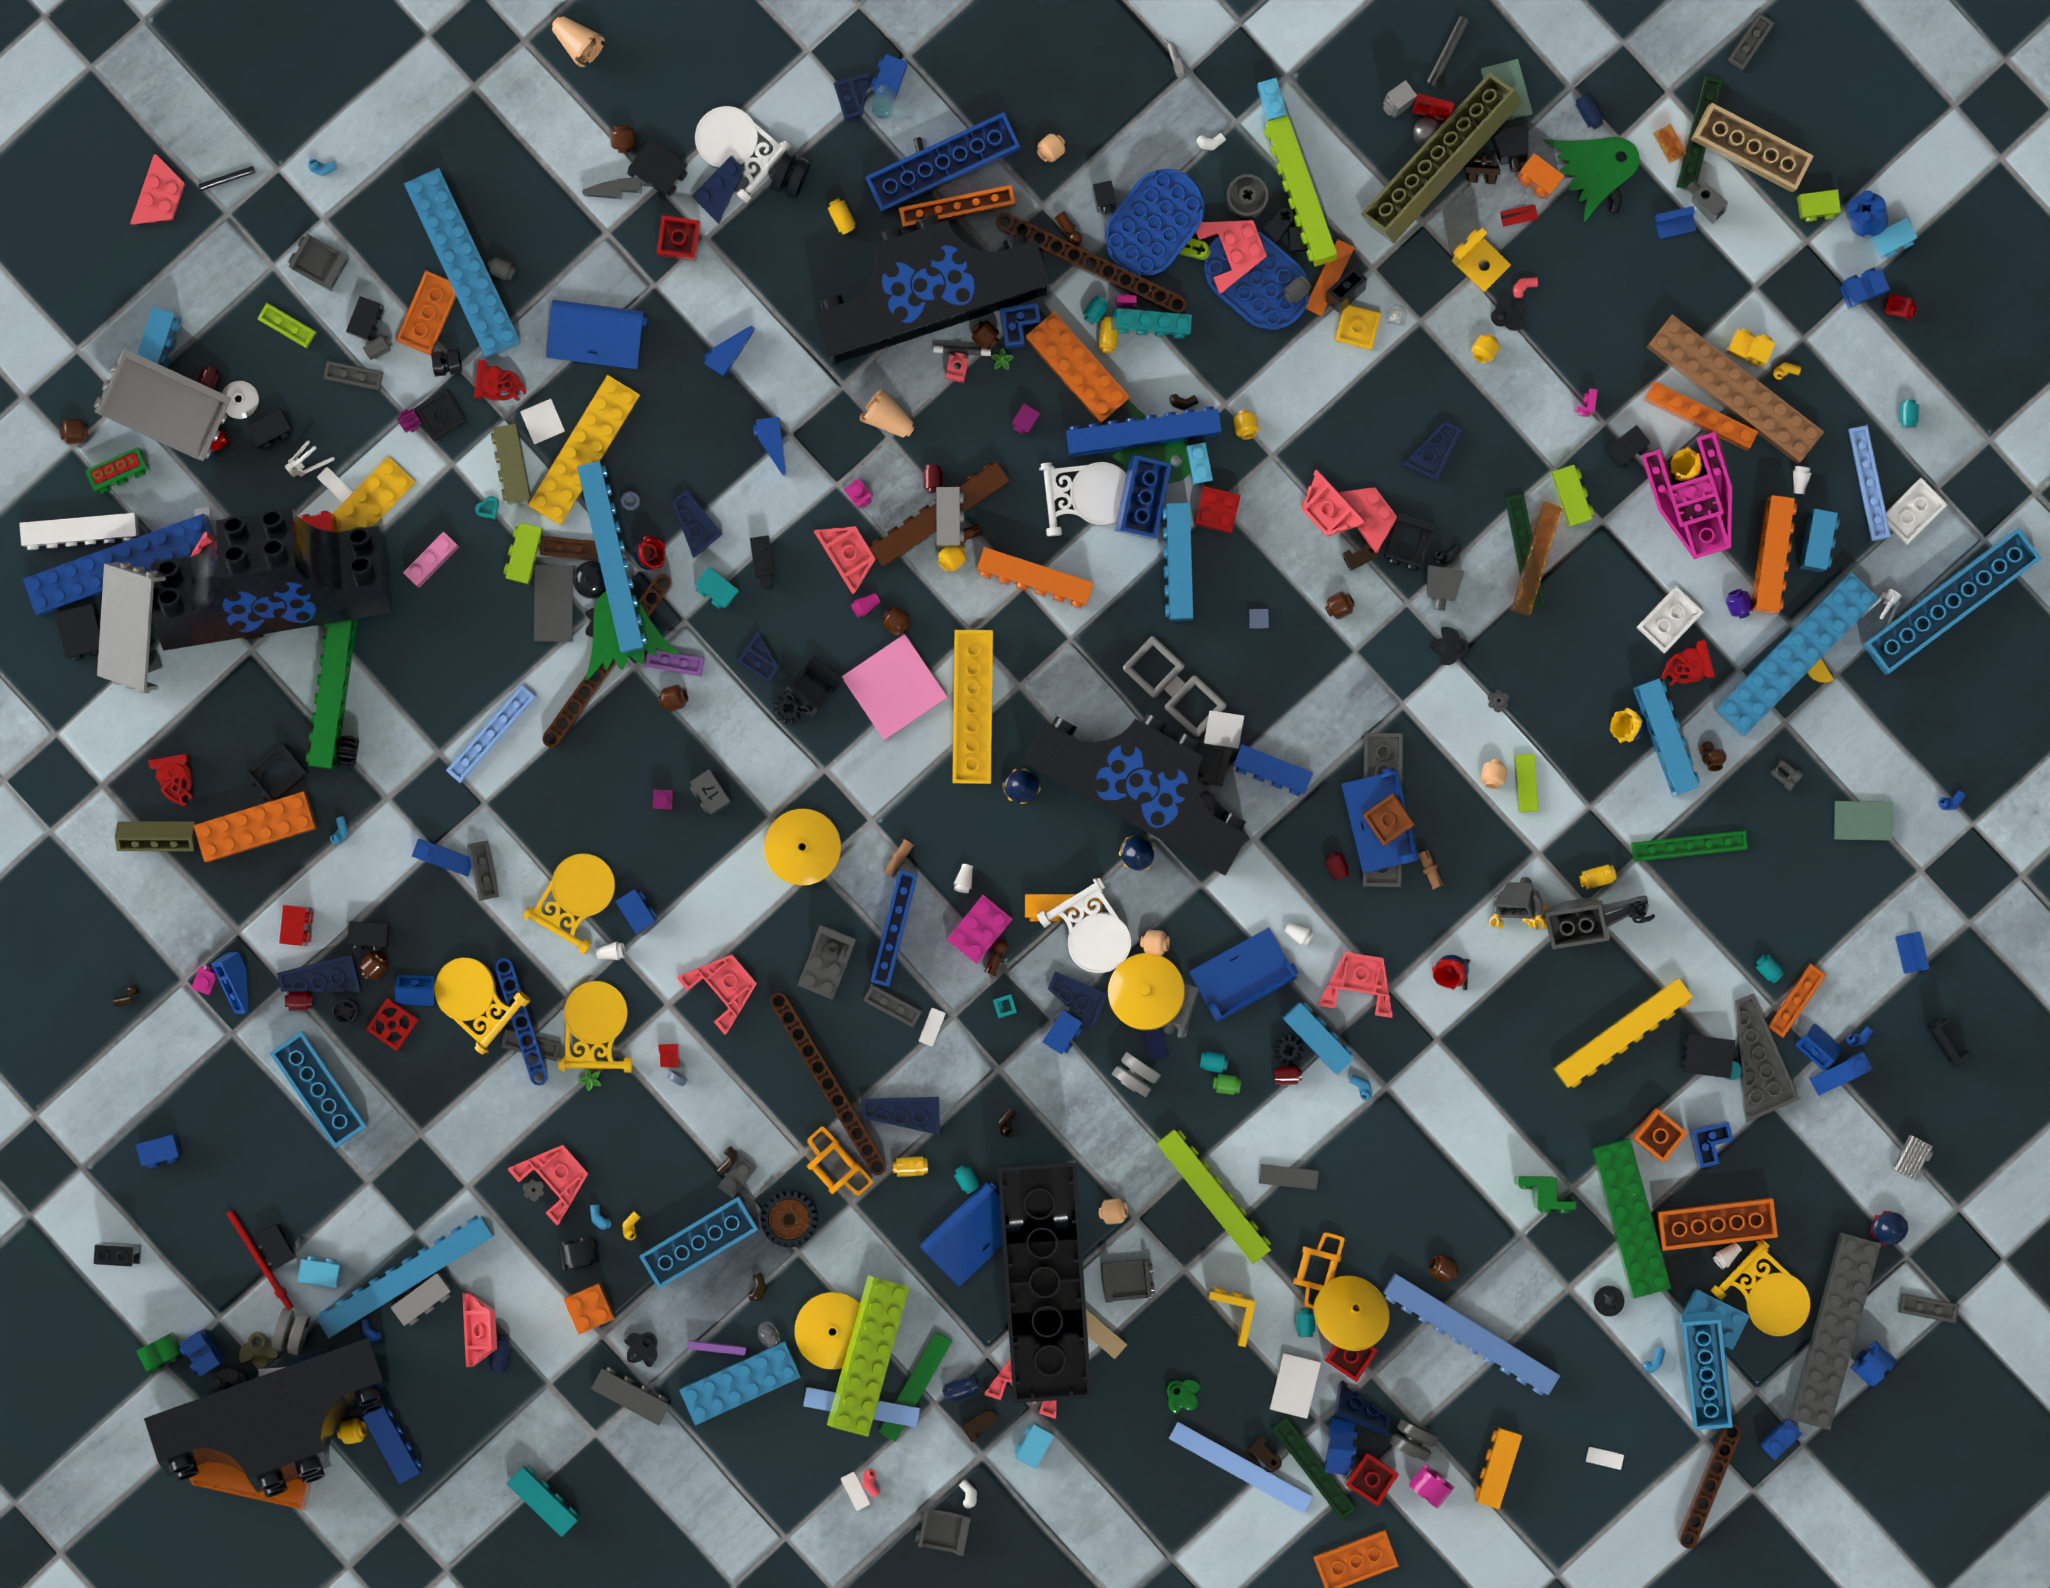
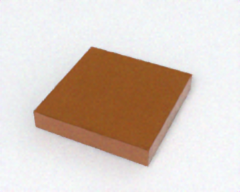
[1363,793,1416,846]

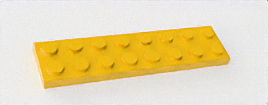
[528,375,641,526]
[332,456,416,532]
[953,630,993,784]

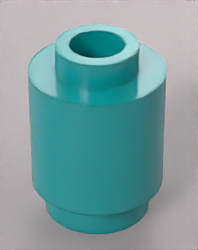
[1082,295,1109,325]
[1899,400,1919,428]
[1756,955,1784,983]
[1200,1051,1228,1073]
[954,1164,980,1194]
[1296,1308,1315,1337]

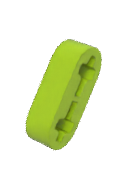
[1180,238,1211,260]

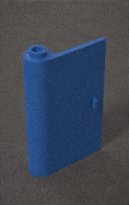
[546,300,648,369]
[1341,767,1420,873]
[1188,927,1299,1023]
[919,1182,1003,1287]

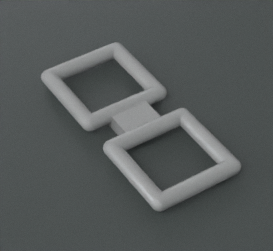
[1123,636,1227,737]

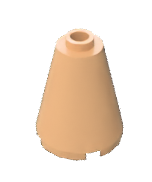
[552,16,605,67]
[860,388,915,438]

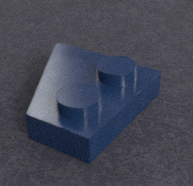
[833,72,870,120]
[737,632,779,684]

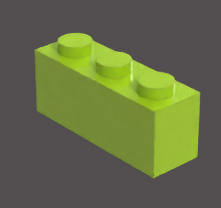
[1550,465,1594,527]
[504,522,544,585]

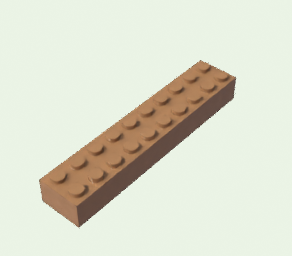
[1646,314,1824,464]

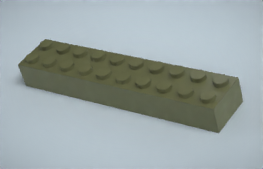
[1361,72,1523,243]

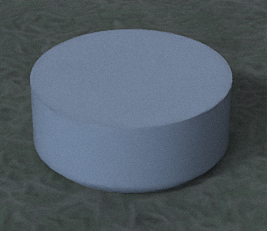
[621,491,640,511]
[668,1070,688,1086]

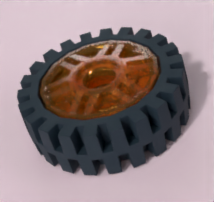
[761,1190,818,1248]

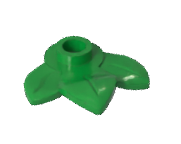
[1166,1379,1201,1414]

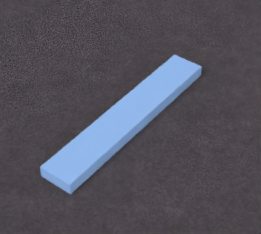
[1848,425,1891,541]
[446,684,536,783]
[803,1387,920,1428]

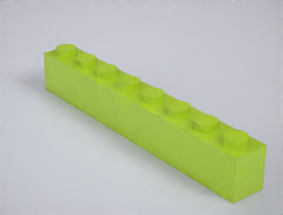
[1263,115,1337,267]
[1156,1129,1271,1264]

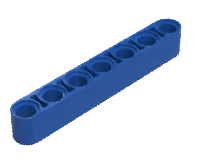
[495,958,548,1086]

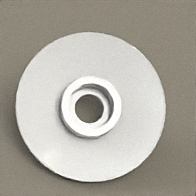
[222,381,259,419]

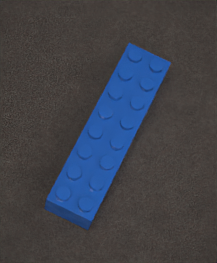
[865,112,1020,214]
[1065,406,1222,457]

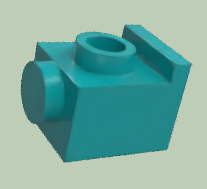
[993,994,1017,1018]

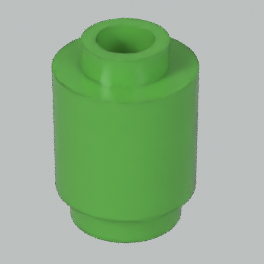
[1213,1074,1241,1095]

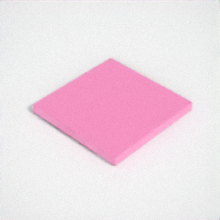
[842,634,948,740]

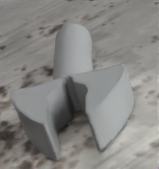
[1167,42,1184,77]

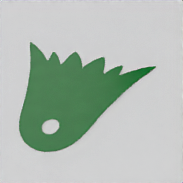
[1543,137,1640,222]
[1113,401,1190,483]
[586,591,679,680]

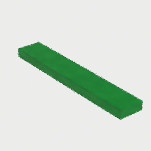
[1631,830,1748,862]
[879,1332,952,1442]

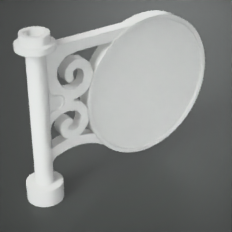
[695,106,793,204]
[1039,462,1126,537]
[1037,878,1131,973]

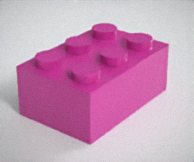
[947,895,1013,964]

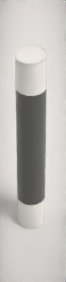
[933,345,991,356]

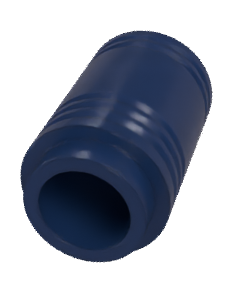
[1575,93,1605,130]
[489,1335,511,1371]
[942,1376,979,1403]

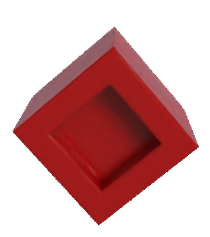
[658,1044,680,1067]

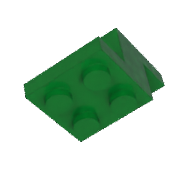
[1514,1176,1576,1213]

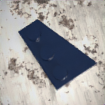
[692,156,746,224]
[1403,421,1462,481]
[672,490,723,559]
[1048,971,1108,1029]
[1334,1380,1391,1436]

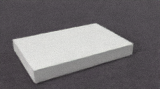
[1886,478,1948,545]
[1636,586,1704,654]
[1270,1353,1321,1419]

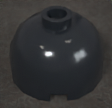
[573,561,606,599]

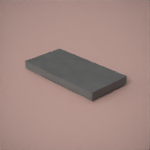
[534,565,573,642]

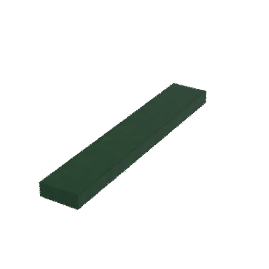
[1676,76,1723,190]
[1504,493,1546,610]
[1271,1416,1357,1521]

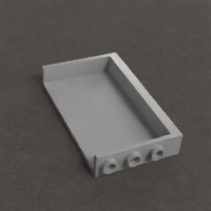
[94,349,232,461]
[97,562,166,693]

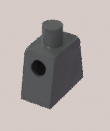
[1686,180,1728,224]
[1426,565,1464,611]

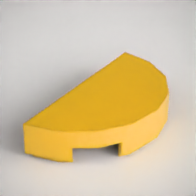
[1807,659,1834,683]

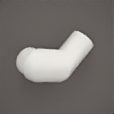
[1197,133,1226,151]
[959,1479,977,1509]

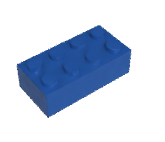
[1115,455,1172,540]

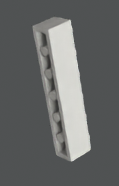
[20,513,140,550]

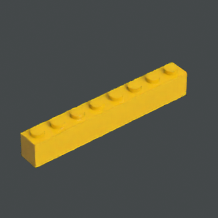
[1553,978,1692,1088]

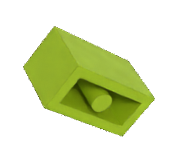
[1797,189,1841,222]

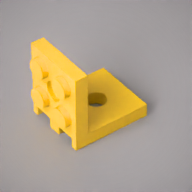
[1451,228,1511,293]
[1207,1287,1256,1347]

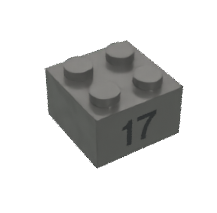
[689,769,732,815]

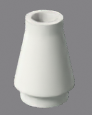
[1793,466,1812,494]
[953,864,973,893]
[1284,922,1314,947]
[596,941,625,960]
[1713,1242,1742,1269]

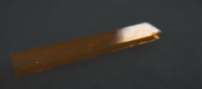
[1511,501,1562,616]

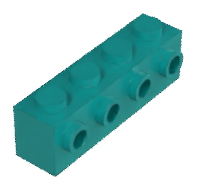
[1111,308,1192,339]
[506,1465,579,1537]

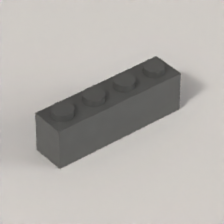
[591,1366,671,1426]

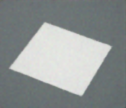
[520,399,565,444]
[1204,711,1244,749]

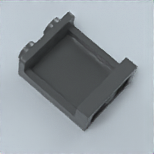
[288,234,350,291]
[1102,1259,1155,1303]
[915,1507,971,1556]

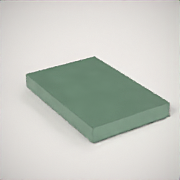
[1481,59,1533,122]
[1834,801,1893,841]

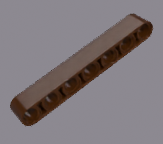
[1677,1423,1741,1549]

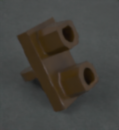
[1465,152,1501,184]

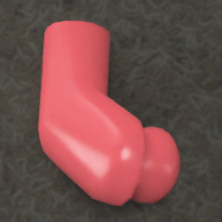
[1512,277,1538,298]
[862,1469,881,1498]

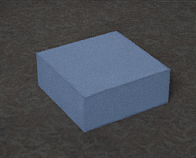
[1249,609,1269,629]

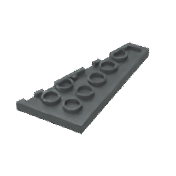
[1735,993,1800,1122]

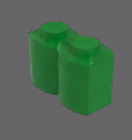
[136,1332,182,1372]

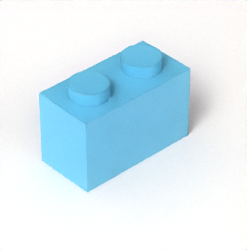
[1257,78,1287,121]
[1870,218,1918,258]
[1185,443,1213,486]
[298,1255,342,1288]
[1014,1423,1054,1469]

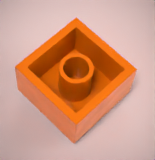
[1517,153,1564,200]
[1631,1108,1688,1163]
[563,1282,616,1335]

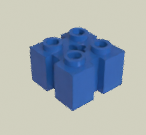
[1840,267,1890,309]
[179,1329,226,1377]

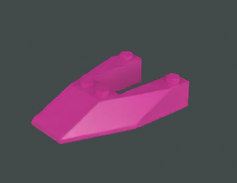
[1641,431,1732,559]

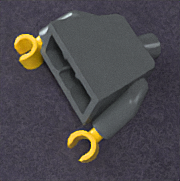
[1489,877,1547,930]

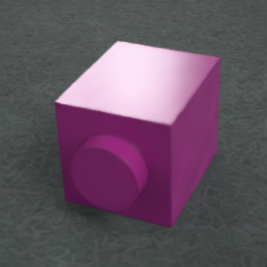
[1012,404,1040,435]
[653,789,674,810]

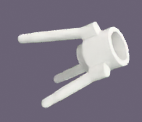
[285,440,335,478]
[1861,589,1902,626]

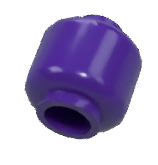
[1725,589,1754,619]

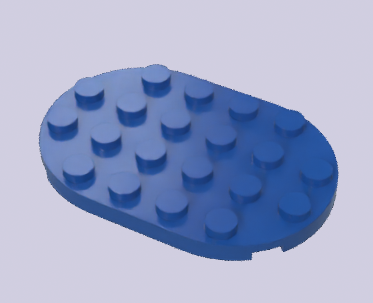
[1105,169,1205,276]
[1204,231,1309,330]

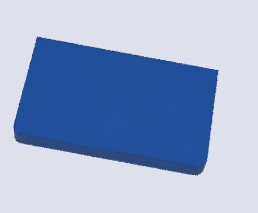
[1654,206,1696,239]
[1895,931,1930,974]
[395,974,436,1006]
[1795,1024,1843,1071]

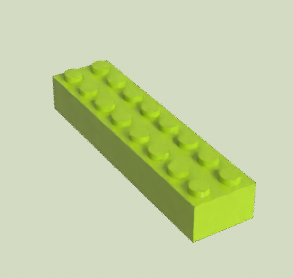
[827,1275,910,1437]

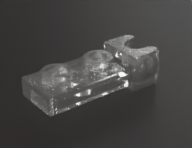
[1164,983,1200,1038]

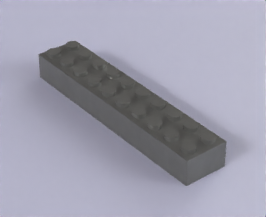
[1789,1232,1881,1430]

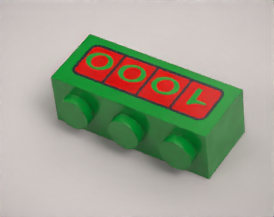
[85,447,150,494]

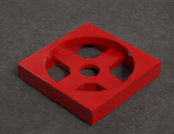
[1411,93,1454,122]
[365,998,420,1051]

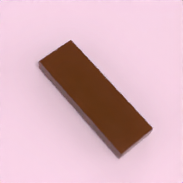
[540,536,598,561]

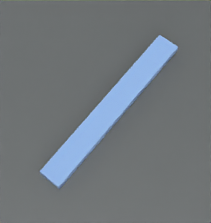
[1169,1422,1313,1514]

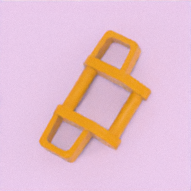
[806,1126,873,1196]
[1293,1232,1345,1309]

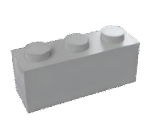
[1383,80,1417,118]
[936,487,964,546]
[390,1272,453,1326]

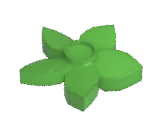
[991,348,1014,370]
[579,1069,601,1091]

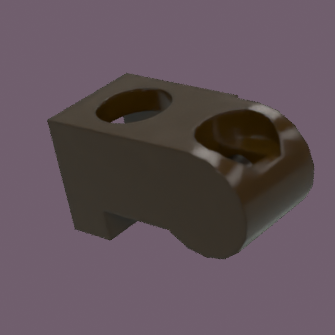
[1341,543,1380,571]
[961,1409,997,1442]
[1246,1436,1282,1473]

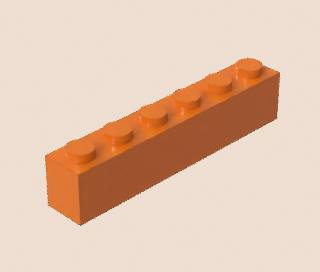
[899,185,1016,230]
[1644,381,1758,451]

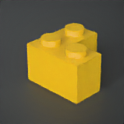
[1726,328,1776,368]

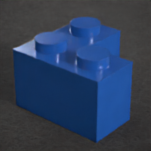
[1000,303,1041,349]
[1689,1121,1734,1168]
[1325,1418,1357,1475]

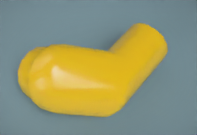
[1773,362,1801,380]
[622,1211,641,1241]

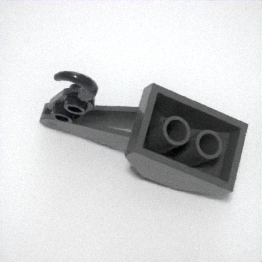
[1544,896,1655,949]

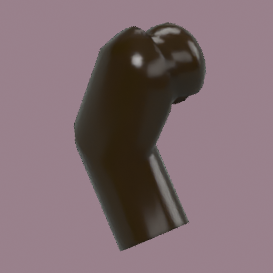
[1169,394,1199,410]
[113,985,140,1007]
[998,1108,1016,1137]
[717,1146,738,1175]
[748,1273,766,1301]

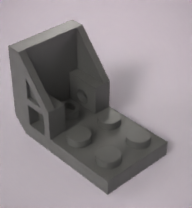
[797,925,857,1000]

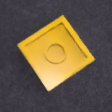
[1335,305,1381,350]

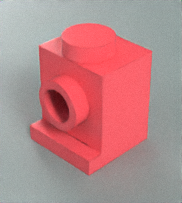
[945,352,969,383]

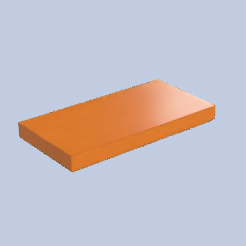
[396,270,456,356]
[1313,1530,1399,1588]

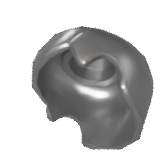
[1414,117,1441,147]

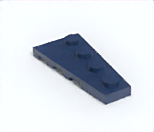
[277,954,362,992]
[862,1097,940,1135]

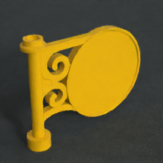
[523,854,615,955]
[435,958,530,1055]
[558,981,633,1073]
[1710,1239,1810,1336]

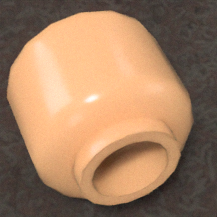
[1037,134,1065,162]
[1481,759,1507,789]
[1140,930,1170,956]
[1099,1198,1128,1225]

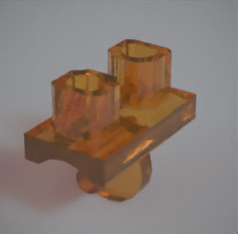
[1653,124,1687,164]

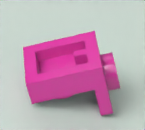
[1115,294,1137,310]
[1574,389,1597,417]
[844,478,873,508]
[191,965,217,995]

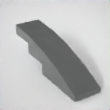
[582,177,651,199]

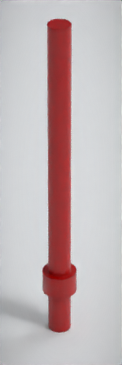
[226,1210,294,1309]

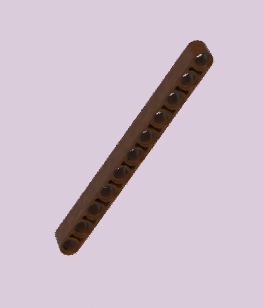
[996,213,1186,314]
[542,574,673,748]
[770,992,886,1175]

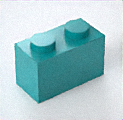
[694,567,740,609]

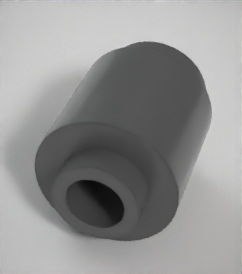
[487,257,517,281]
[1283,276,1311,304]
[363,334,393,360]

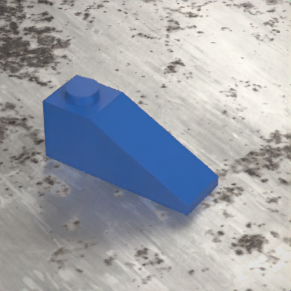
[703,326,755,378]
[753,417,787,476]
[411,838,472,877]
[211,952,249,1014]
[1809,1052,1872,1096]

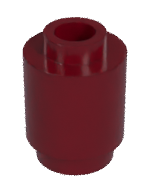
[197,366,220,390]
[923,465,943,493]
[1324,851,1349,881]
[285,992,313,1011]
[1274,1065,1302,1086]

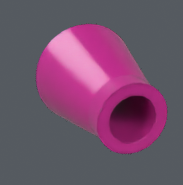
[851,593,881,618]

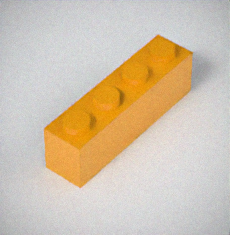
[1025,894,1102,921]
[1474,1427,1522,1509]

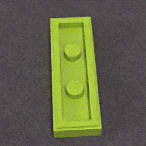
[257,303,317,348]
[1515,754,1538,812]

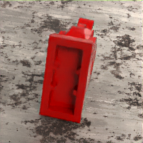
[474,359,527,401]
[1661,640,1715,686]
[148,754,193,806]

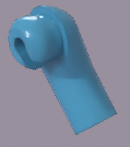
[308,159,338,176]
[330,816,349,844]
[1350,1074,1372,1101]
[590,1204,612,1230]
[1643,1347,1666,1373]

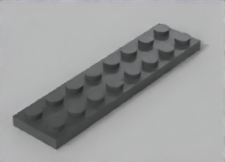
[1362,733,1403,887]

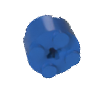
[1847,190,1888,237]
[1851,1340,1897,1387]

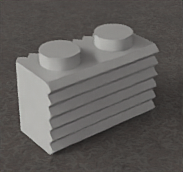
[1892,1135,1933,1180]

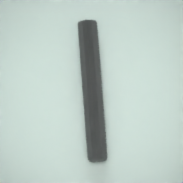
[1427,16,1469,87]

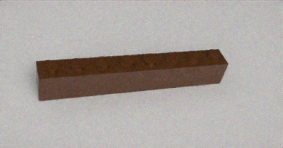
[870,462,1010,568]

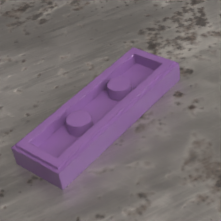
[645,649,705,677]
[688,1340,747,1355]

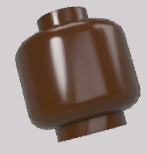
[610,124,636,153]
[971,320,999,349]
[60,419,88,444]
[1325,591,1355,620]
[882,607,911,635]
[658,685,689,712]
[360,951,388,980]
[1429,1255,1458,1283]

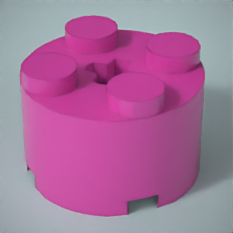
[1408,1464,1455,1509]

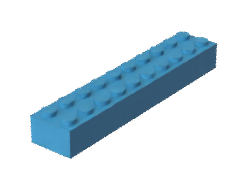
[404,168,521,360]
[1862,528,2042,675]
[1715,572,1879,737]

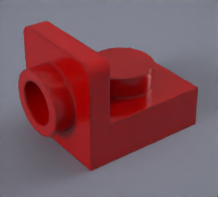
[1884,294,1917,321]

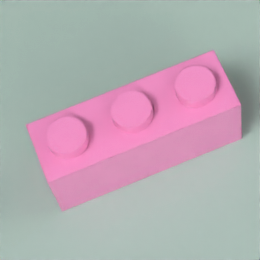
[403,532,460,588]

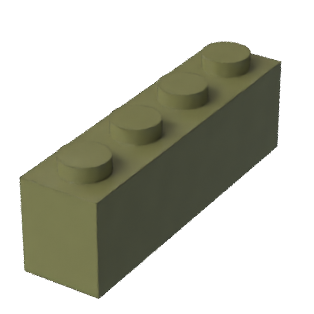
[491,424,531,505]
[115,822,197,851]

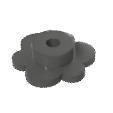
[1488,690,1509,712]
[523,1179,544,1202]

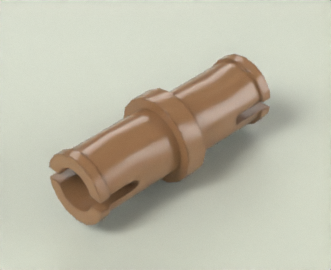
[883,839,914,878]
[1418,850,1444,889]

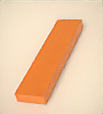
[1305,239,1355,317]
[1767,964,1827,1038]

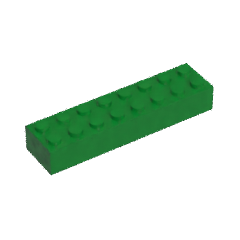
[306,619,357,770]
[1591,1138,1671,1299]

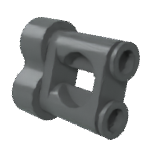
[1770,759,1804,792]

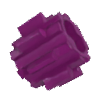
[397,408,422,433]

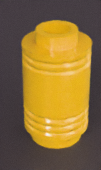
[827,198,856,235]
[1098,317,1119,354]
[1579,864,1616,890]
[892,1156,928,1177]

